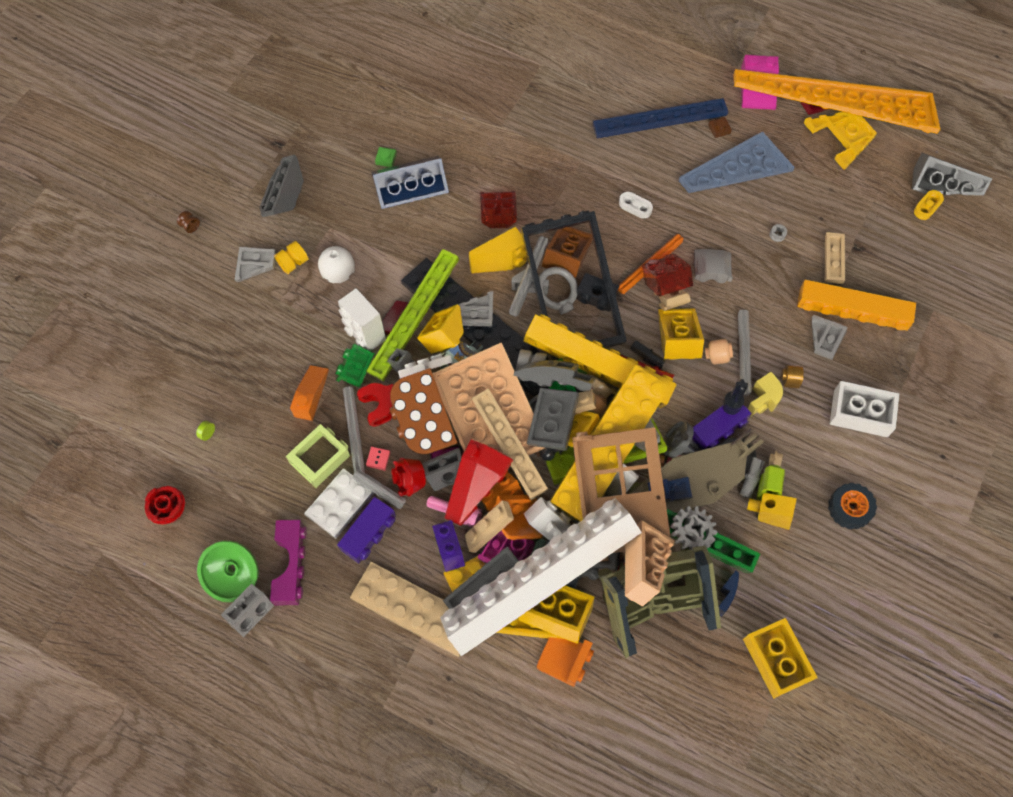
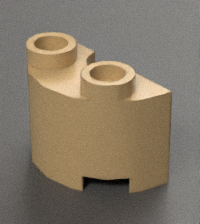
[653,281,691,311]

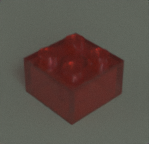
[642,254,693,297]

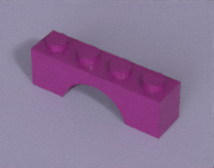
[270,520,307,606]

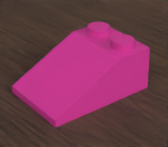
[741,55,779,110]

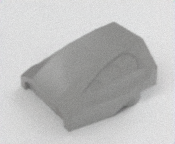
[694,249,733,283]

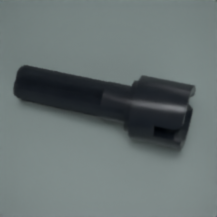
[723,379,748,415]

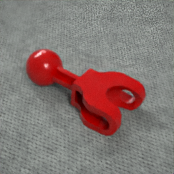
[357,383,393,427]

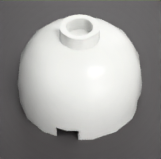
[318,246,355,283]

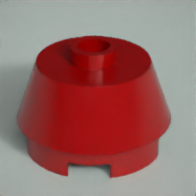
[391,458,426,497]
[145,486,185,525]

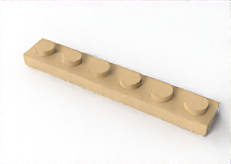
[472,388,548,500]

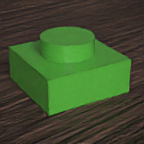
[375,147,397,167]

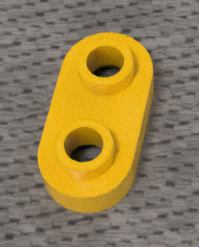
[914,190,944,220]

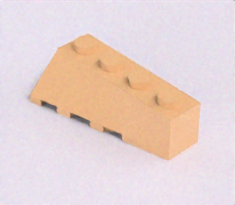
[625,520,675,606]

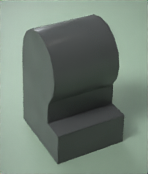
[387,348,417,374]

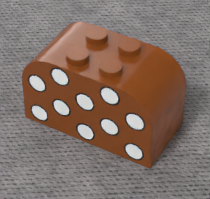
[389,368,457,454]

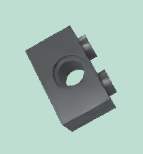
[423,448,463,491]

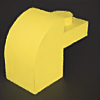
[748,372,783,416]

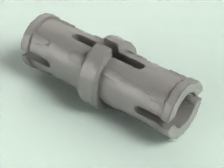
[739,457,765,499]

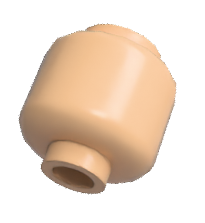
[705,339,733,365]

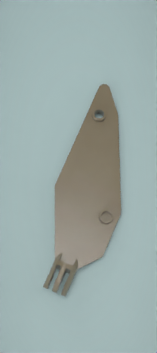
[630,428,764,513]

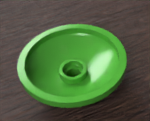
[197,540,258,602]

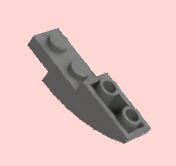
[513,360,596,391]

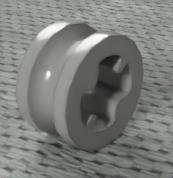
[769,224,787,242]

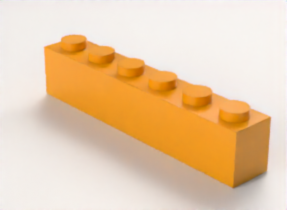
[797,280,916,331]

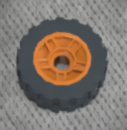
[828,483,877,530]

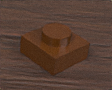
[708,117,732,138]

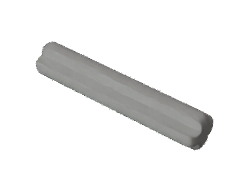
[352,469,406,509]

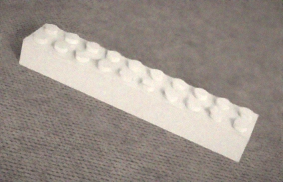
[440,498,642,656]

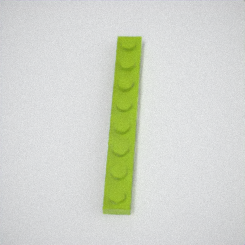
[367,249,459,382]

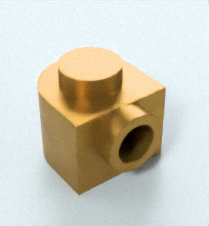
[781,365,804,389]

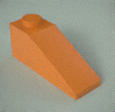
[290,365,329,421]

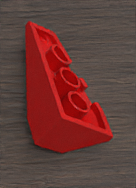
[444,439,513,526]

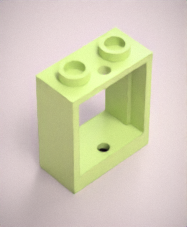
[286,424,350,488]

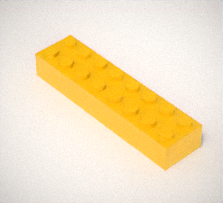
[524,314,677,409]
[550,365,670,522]

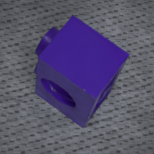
[432,520,465,572]

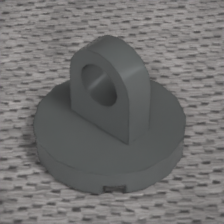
[663,421,700,458]

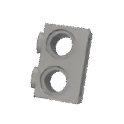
[221,584,274,637]

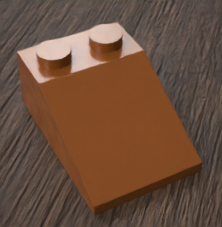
[541,227,593,278]

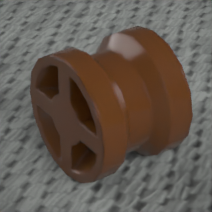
[177,211,200,233]

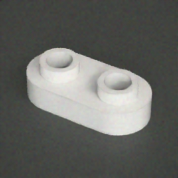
[619,192,653,218]

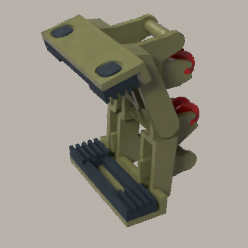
[598,545,721,658]

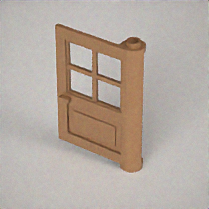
[572,427,671,562]

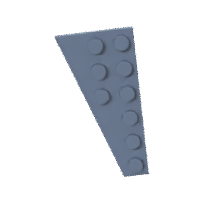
[679,132,795,193]

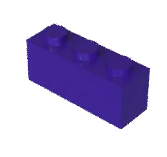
[692,405,751,450]
[337,497,396,564]

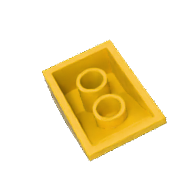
[469,227,527,273]
[658,308,704,360]

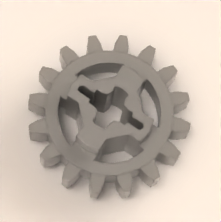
[670,506,717,550]

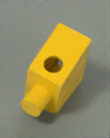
[747,493,797,530]

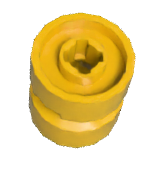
[274,241,309,274]

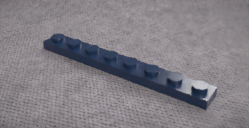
[593,98,728,138]

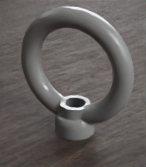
[539,267,578,315]

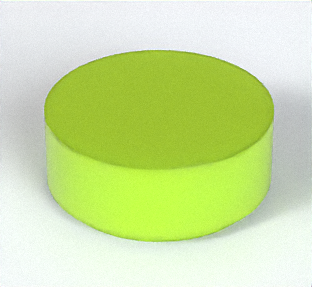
[196,420,215,441]

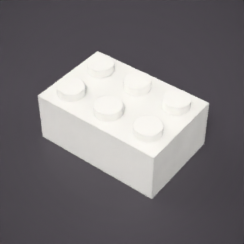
[338,289,386,352]
[830,381,899,437]

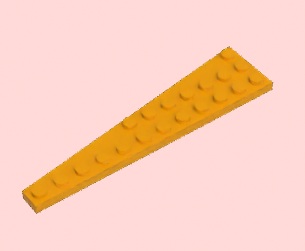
[733,69,941,134]

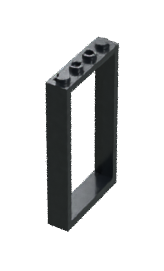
[521,210,627,360]

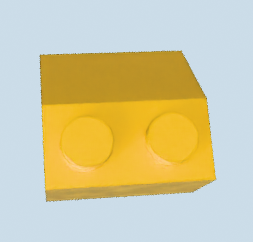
[417,304,464,354]

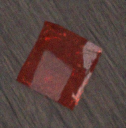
[480,191,517,229]

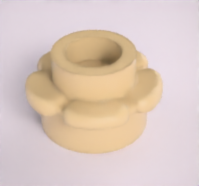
[768,451,783,466]

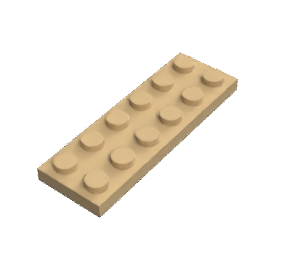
[350,562,460,657]

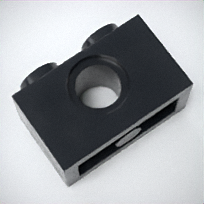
[576,273,619,312]

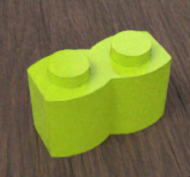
[757,465,785,501]

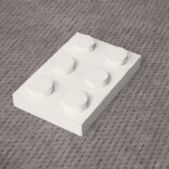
[304,468,374,539]

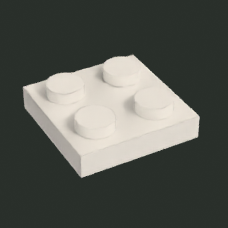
[398,354,452,378]

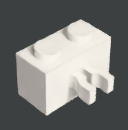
[524,497,571,541]

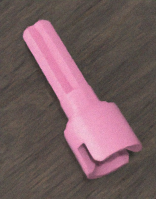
[426,496,482,527]

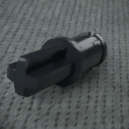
[630,340,667,369]

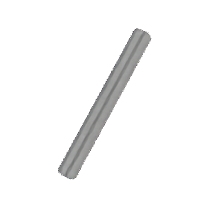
[509,236,548,317]
[738,310,752,396]
[343,386,365,473]

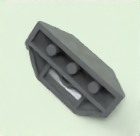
[259,154,304,217]

